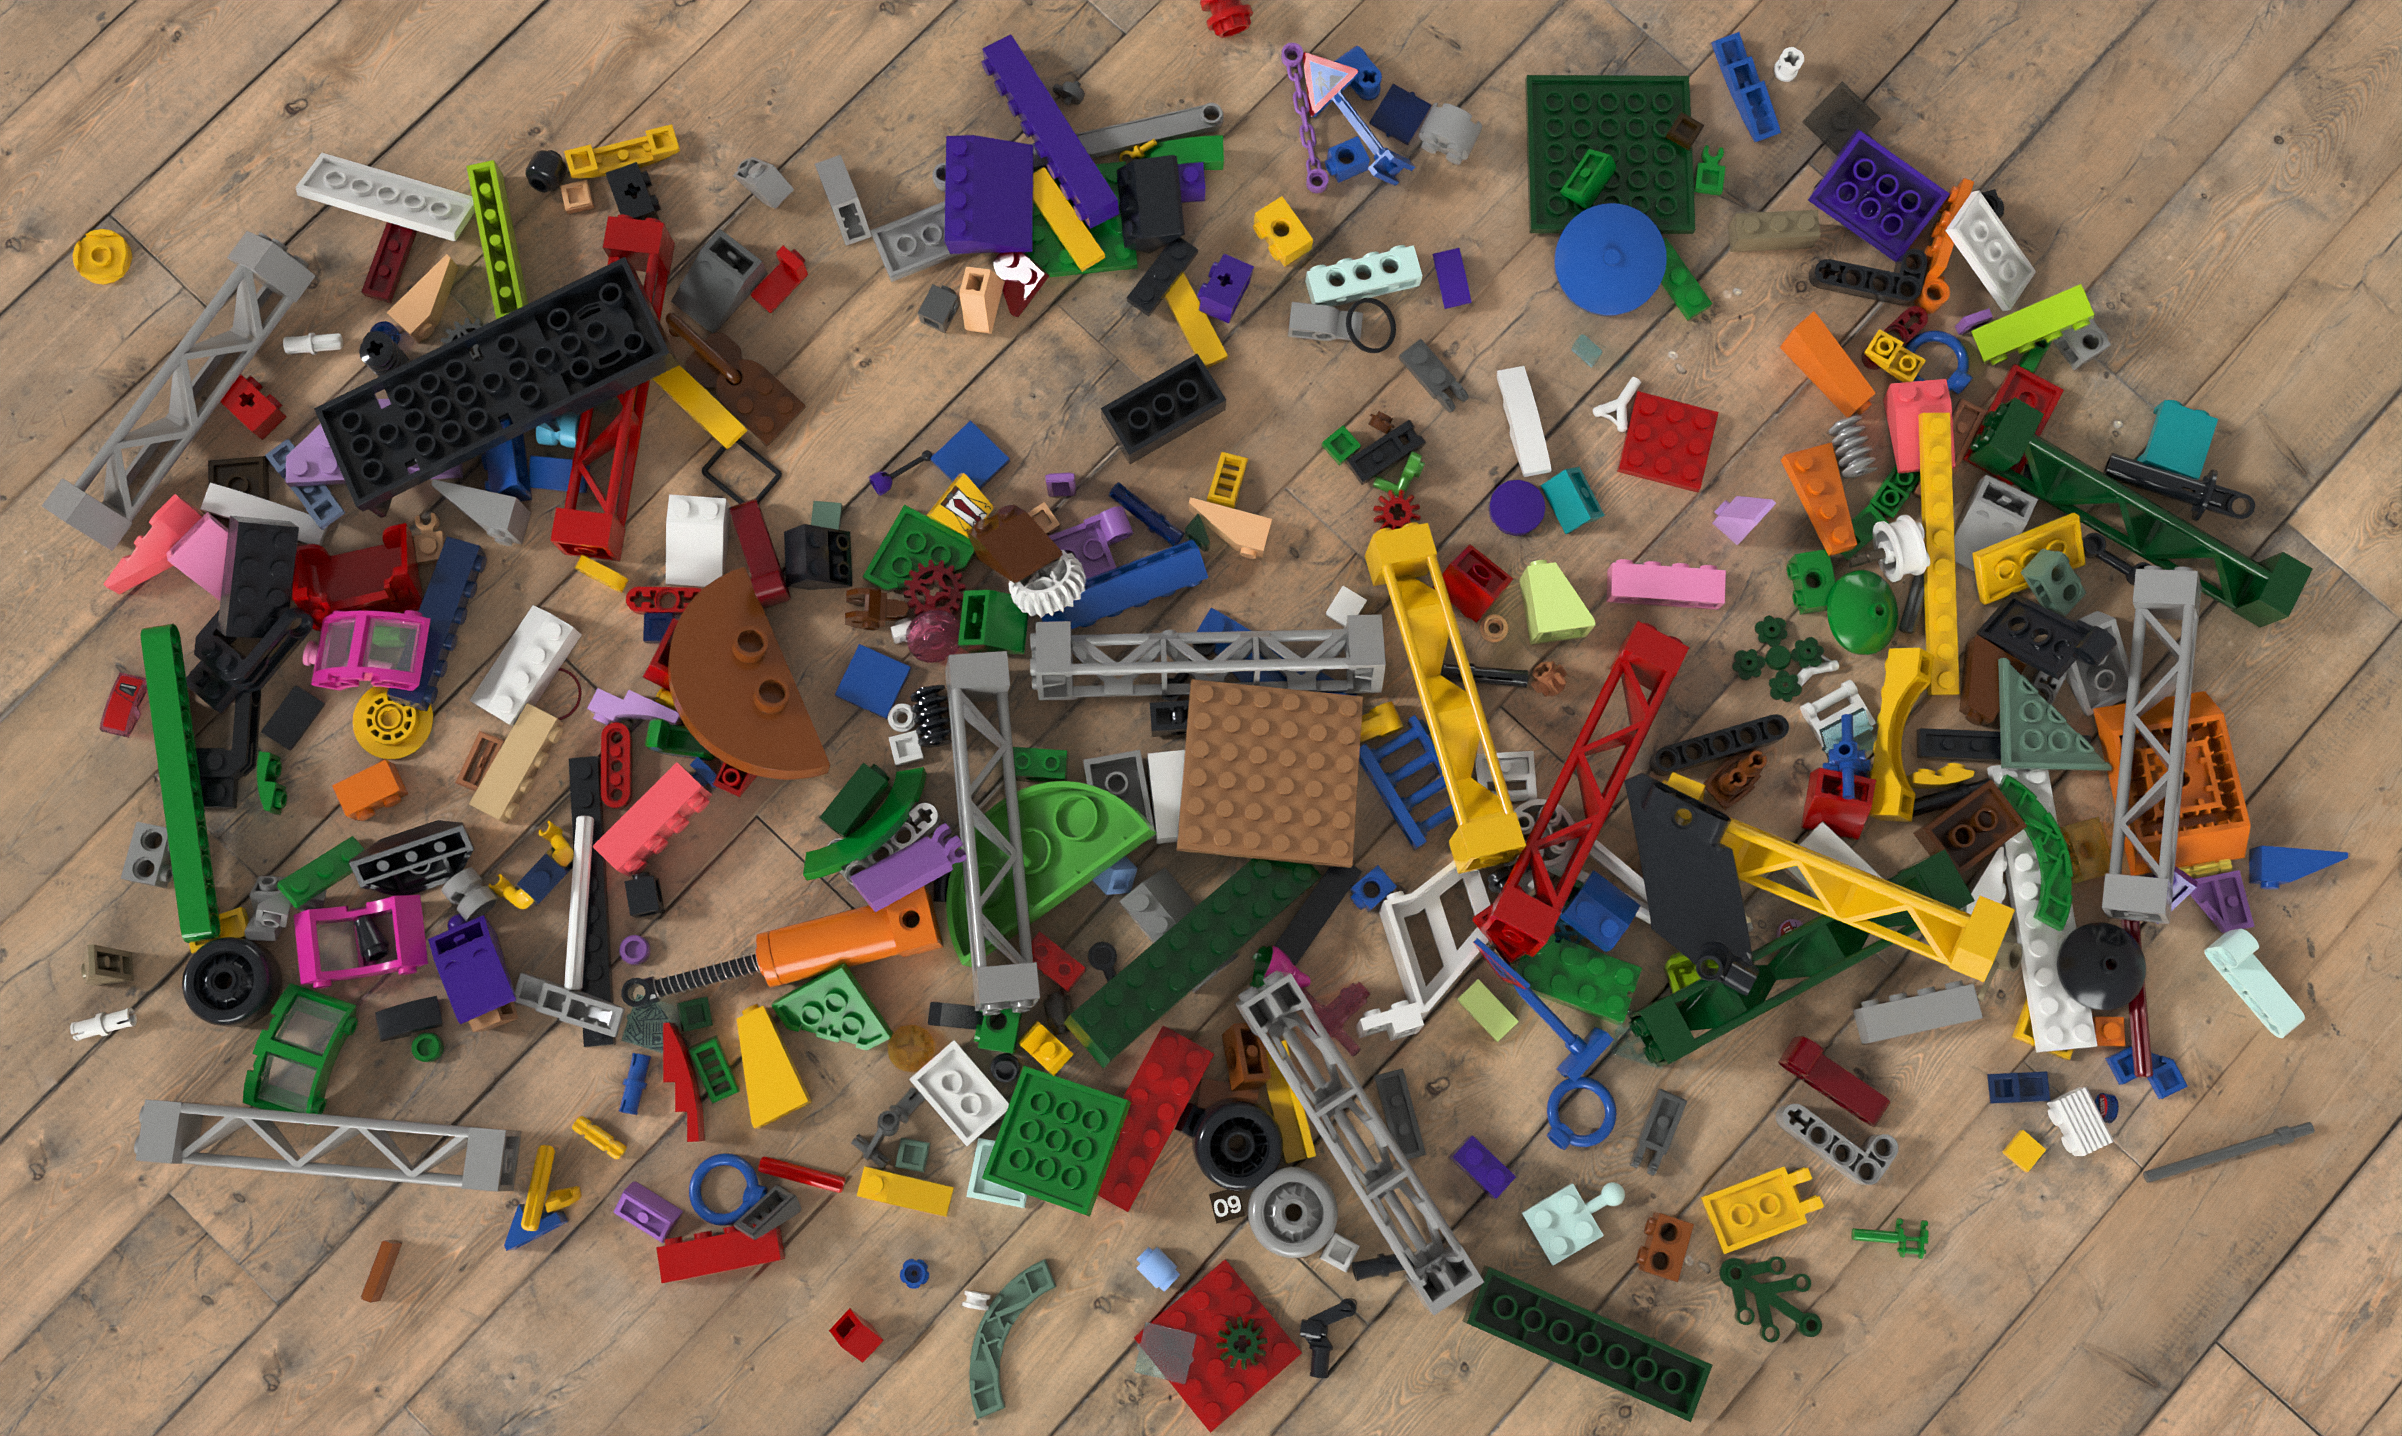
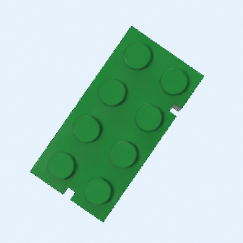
[1508,935,1642,1025]

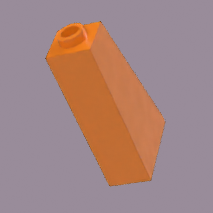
[1780,311,1876,418]

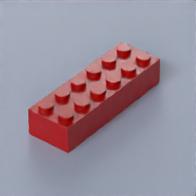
[1098,1025,1214,1212]

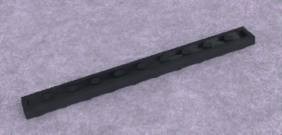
[569,756,616,1048]

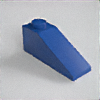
[2249,846,2348,890]

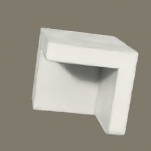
[1326,586,1367,629]

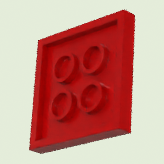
[1617,391,1719,493]

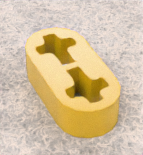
[574,555,629,593]

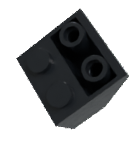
[784,524,853,590]

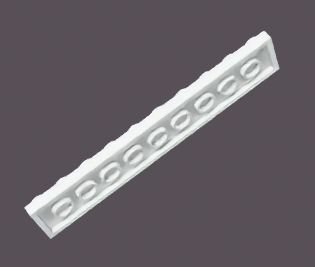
[1987,765,2097,1053]

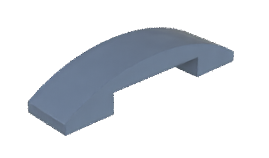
[265,439,345,530]

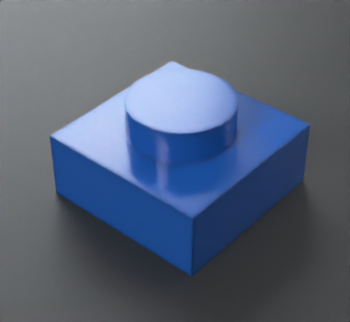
[690,757,717,789]

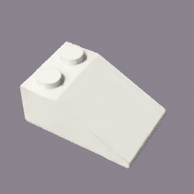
[666,494,731,588]

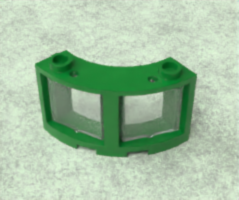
[242,983,358,1125]

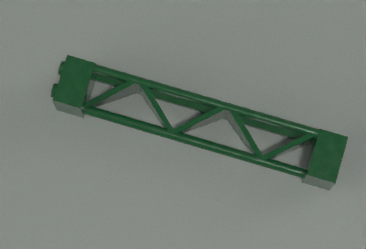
[1968,397,2313,628]
[1629,849,1975,1067]

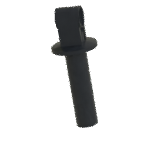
[2103,453,2255,521]

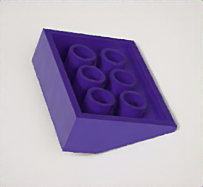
[1808,128,1950,262]
[945,135,1034,254]

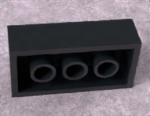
[1101,353,1226,464]
[217,516,299,639]

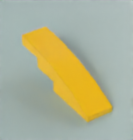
[652,365,748,450]

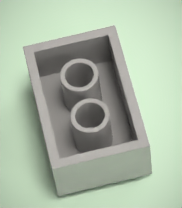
[1083,750,1156,841]

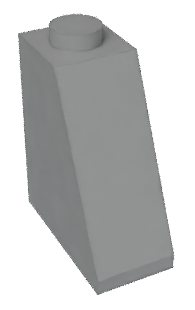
[815,155,872,246]

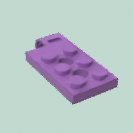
[1049,506,1133,579]

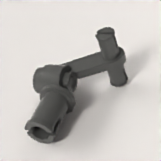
[851,1087,925,1170]

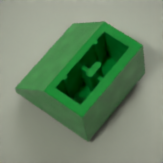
[958,590,1029,654]

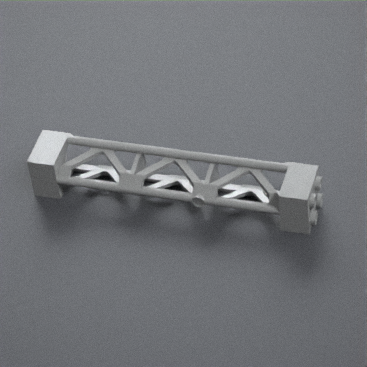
[1030,615,1386,700]
[1234,970,1484,1315]

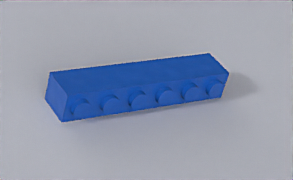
[1041,539,1209,629]

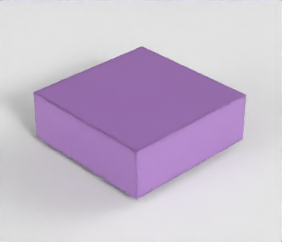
[1955,308,1993,335]

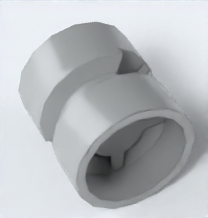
[442,867,498,922]

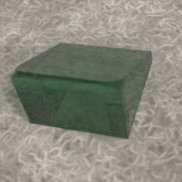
[1185,514,1210,552]

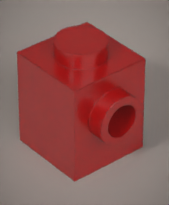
[829,1308,884,1363]

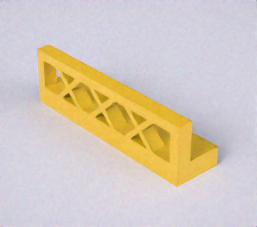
[1265,1040,1316,1164]

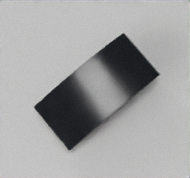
[375,996,443,1042]

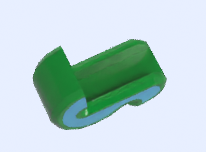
[645,718,715,761]

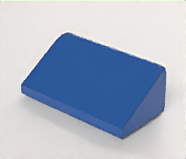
[529,455,590,493]

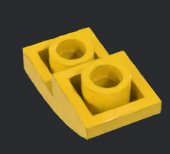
[1864,329,1926,383]
[1907,763,1974,789]

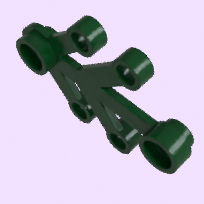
[1719,1256,1822,1343]

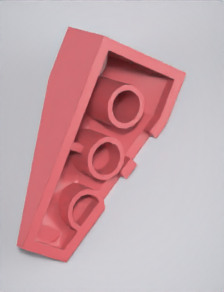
[104,494,204,595]

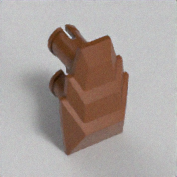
[1703,749,1767,810]

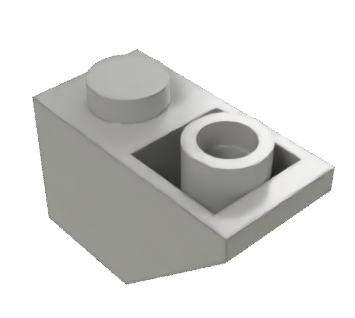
[733,157,794,209]

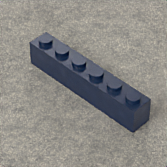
[387,536,487,711]

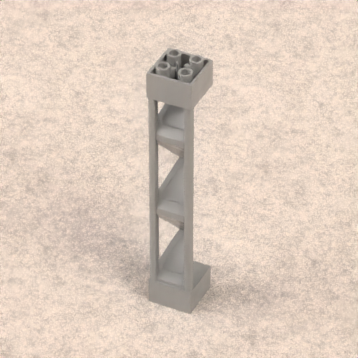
[42,231,315,551]
[2102,566,2202,924]
[945,651,1040,1016]
[134,1099,522,1192]

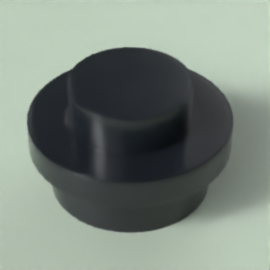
[990,1053,1020,1082]

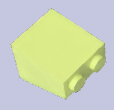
[1519,560,1595,645]

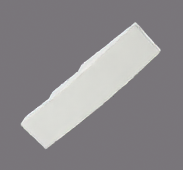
[1497,366,1552,477]
[200,483,328,546]

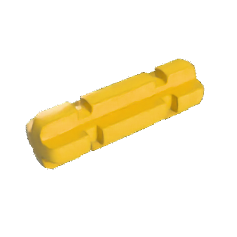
[572,1116,627,1159]

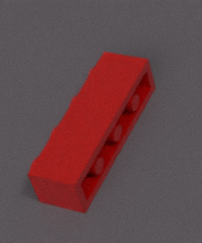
[656,1220,785,1283]

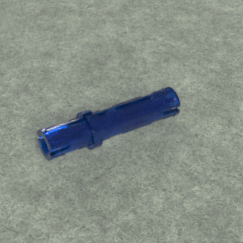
[1108,482,1185,547]

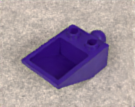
[428,914,516,1024]

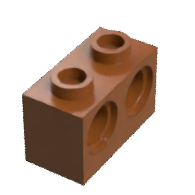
[1636,1212,1694,1282]

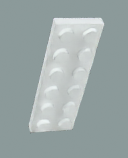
[296,153,475,242]

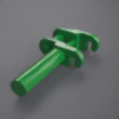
[1851,1218,1929,1259]

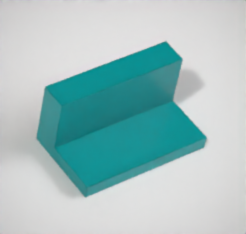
[1541,467,1605,534]

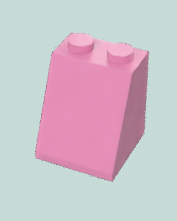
[166,512,229,601]

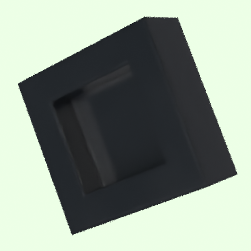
[1175,1103,1205,1139]

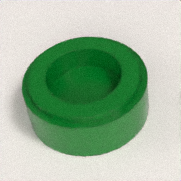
[411,1032,444,1062]

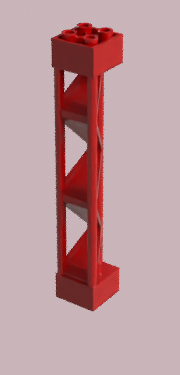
[550,214,675,562]
[1480,621,1690,957]

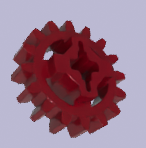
[904,559,966,622]

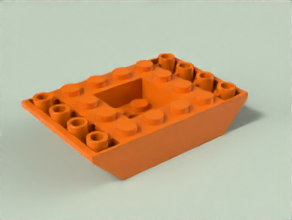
[2093,691,2251,876]

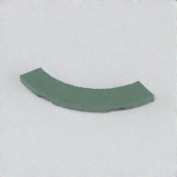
[969,1259,1057,1419]

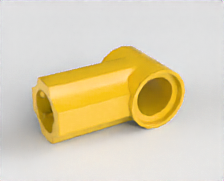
[1360,701,1404,744]

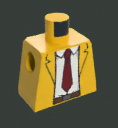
[926,473,994,538]

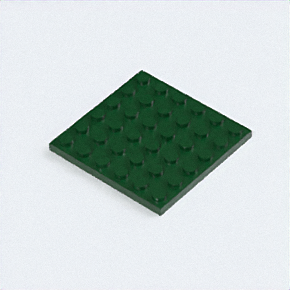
[1525,75,1696,234]

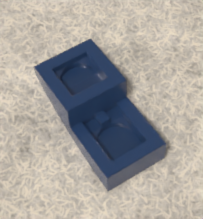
[1987,1071,2050,1104]

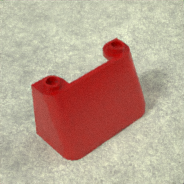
[292,523,423,632]

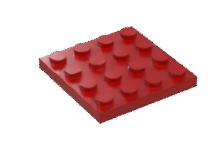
[1134,1259,1302,1433]

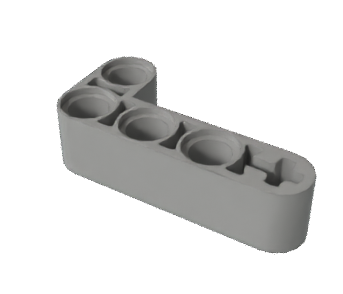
[1776,1104,1898,1185]

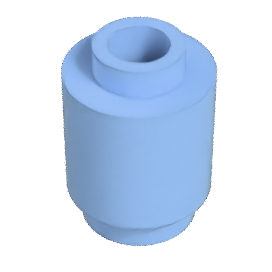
[1136,1247,1180,1291]

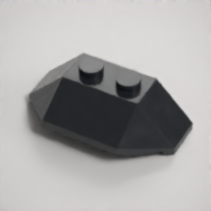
[349,820,474,896]

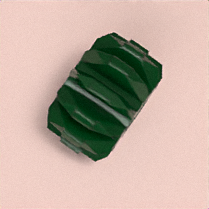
[1216,1316,1268,1370]

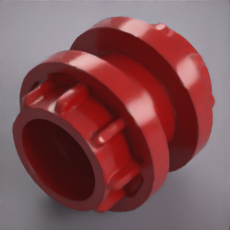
[1200,0,1253,38]

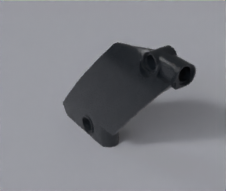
[1624,773,1759,996]

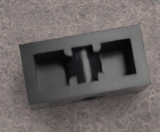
[605,162,661,220]
[1150,700,1189,737]

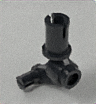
[1300,1298,1357,1378]

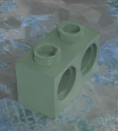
[2021,549,2086,617]

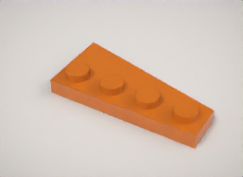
[1781,442,1857,556]

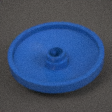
[1554,203,1666,316]

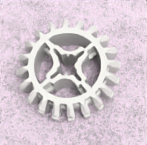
[1008,550,1086,618]

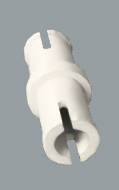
[70,1008,137,1041]

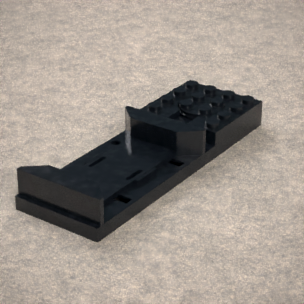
[314,257,680,518]

